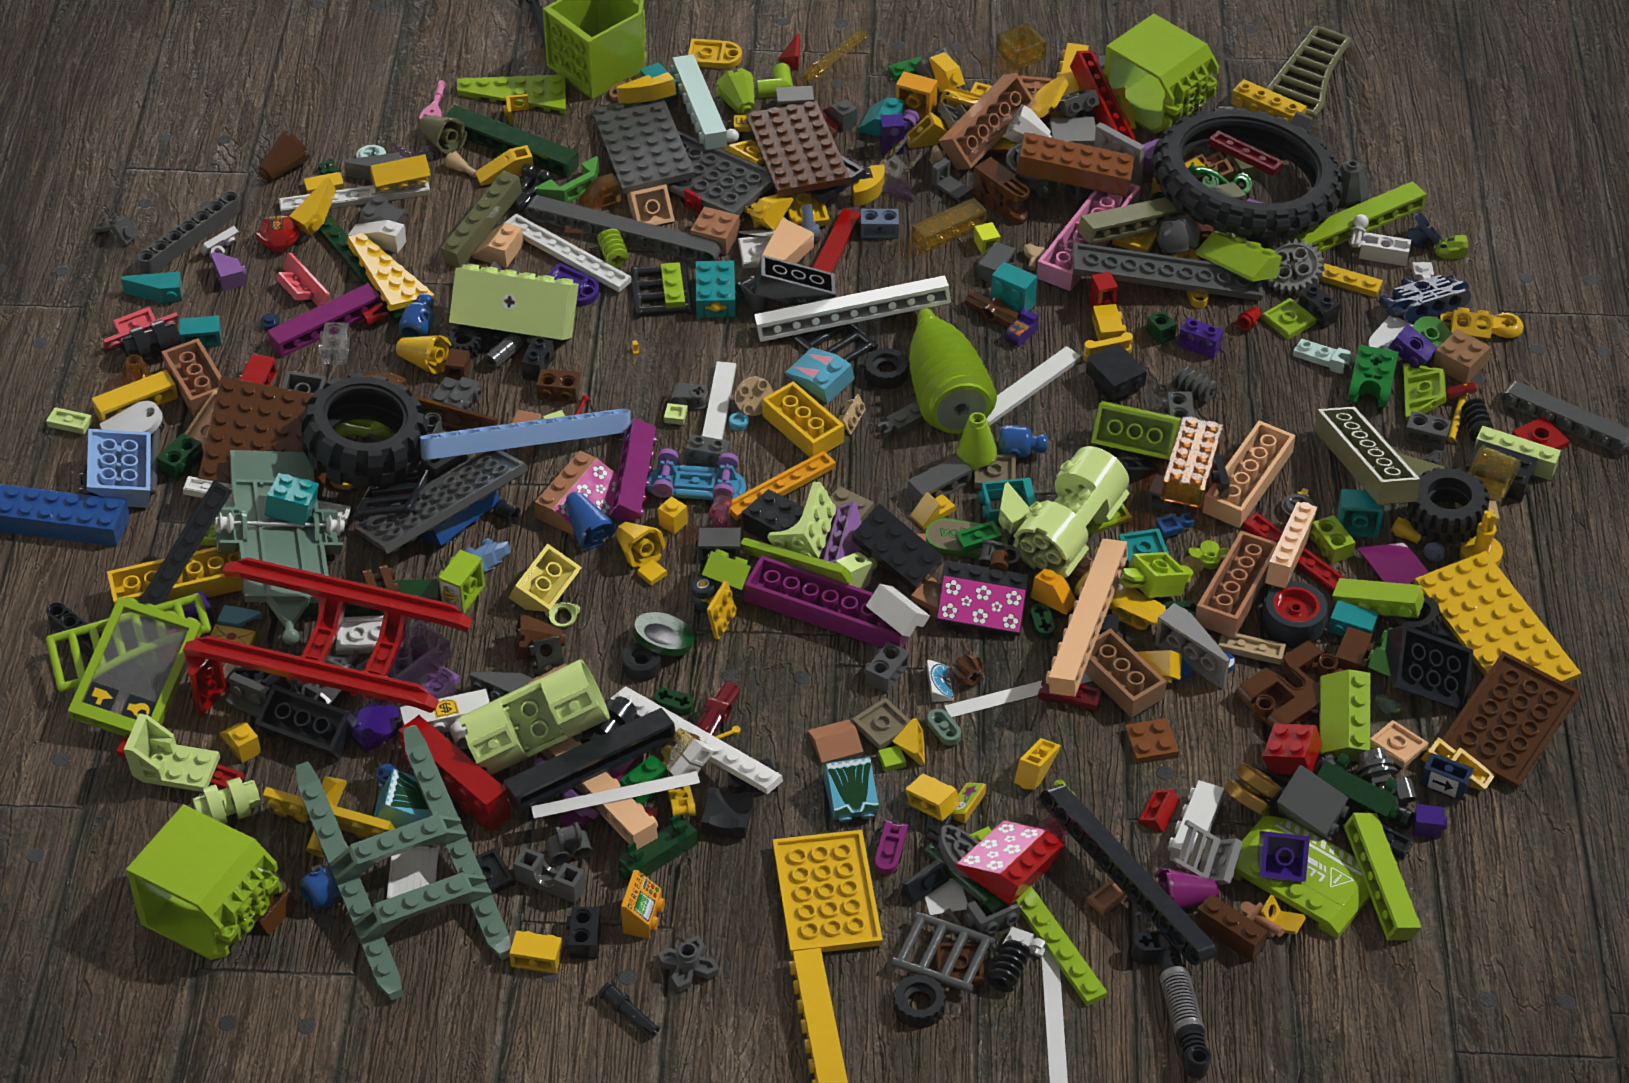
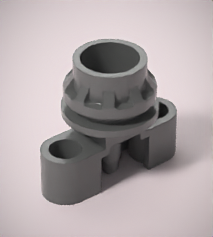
[1353,748,1417,811]

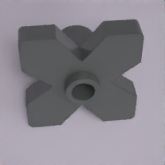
[658,935,719,992]

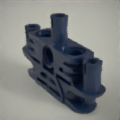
[1379,275,1471,322]

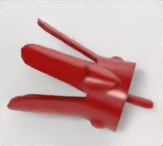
[359,302,389,327]

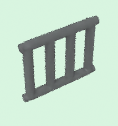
[891,912,995,992]

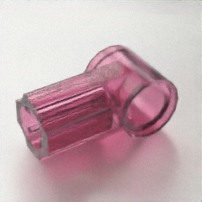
[708,495,733,528]

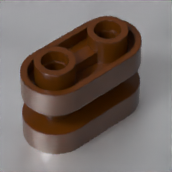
[362,564,400,592]

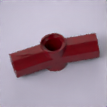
[697,681,740,736]

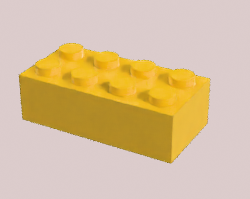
[762,381,844,458]

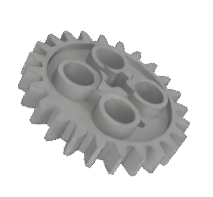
[1264,239,1325,295]

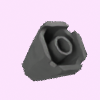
[1338,160,1369,208]

